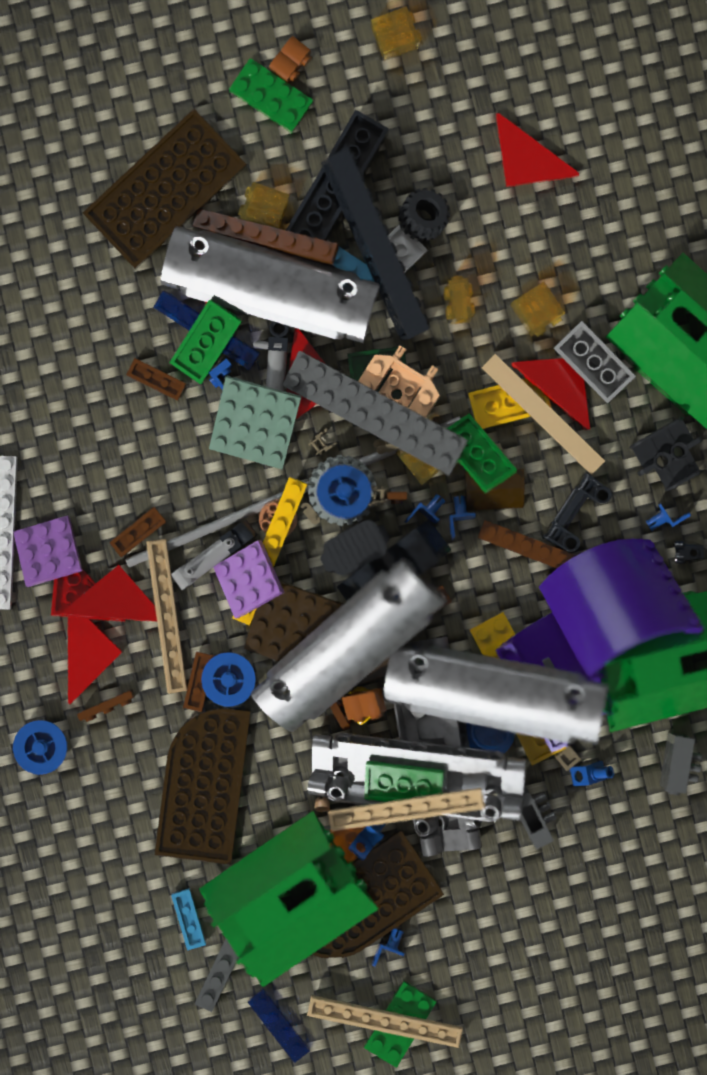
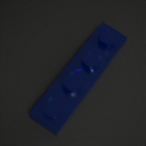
[248,989,310,1063]

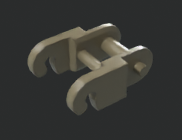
[308,428,338,455]
[373,438,398,454]
[368,486,387,506]
[301,503,320,524]

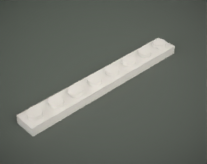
[0,456,18,609]

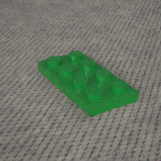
[229,58,313,133]
[169,299,242,385]
[446,414,517,493]
[364,761,444,802]
[364,980,437,1068]

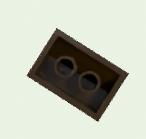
[464,469,525,511]

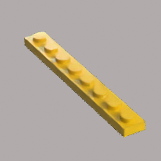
[232,477,308,626]

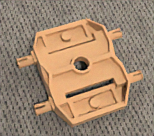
[358,345,440,418]

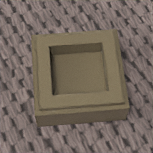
[554,744,581,771]

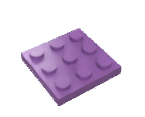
[13,515,83,587]
[213,540,284,618]

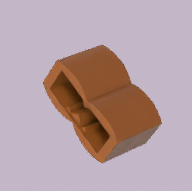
[269,36,312,83]
[342,688,387,722]

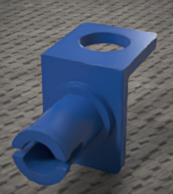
[404,494,445,524]
[449,496,476,540]
[646,503,691,531]
[570,761,614,786]
[349,823,386,860]
[372,929,405,967]

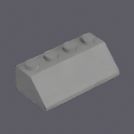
[554,321,636,404]

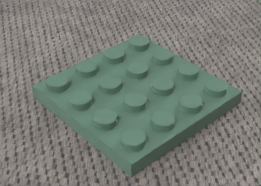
[209,376,302,469]

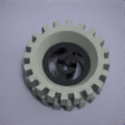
[308,455,377,526]

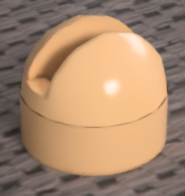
[314,796,330,812]

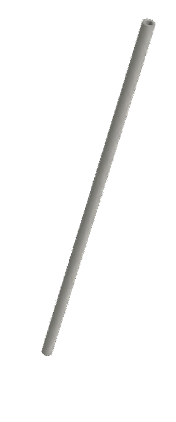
[125,416,461,568]

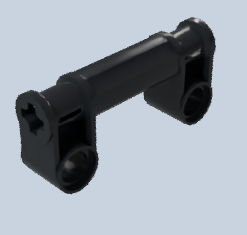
[542,472,612,552]

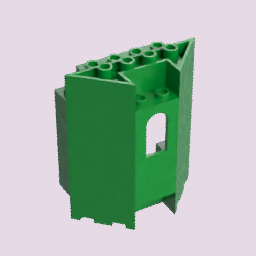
[606,252,707,429]
[600,591,707,732]
[199,811,378,987]

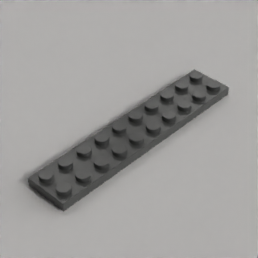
[283,351,469,475]

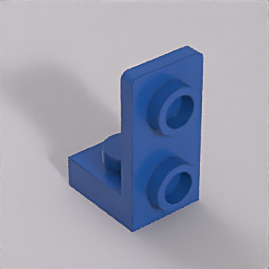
[209,358,233,395]

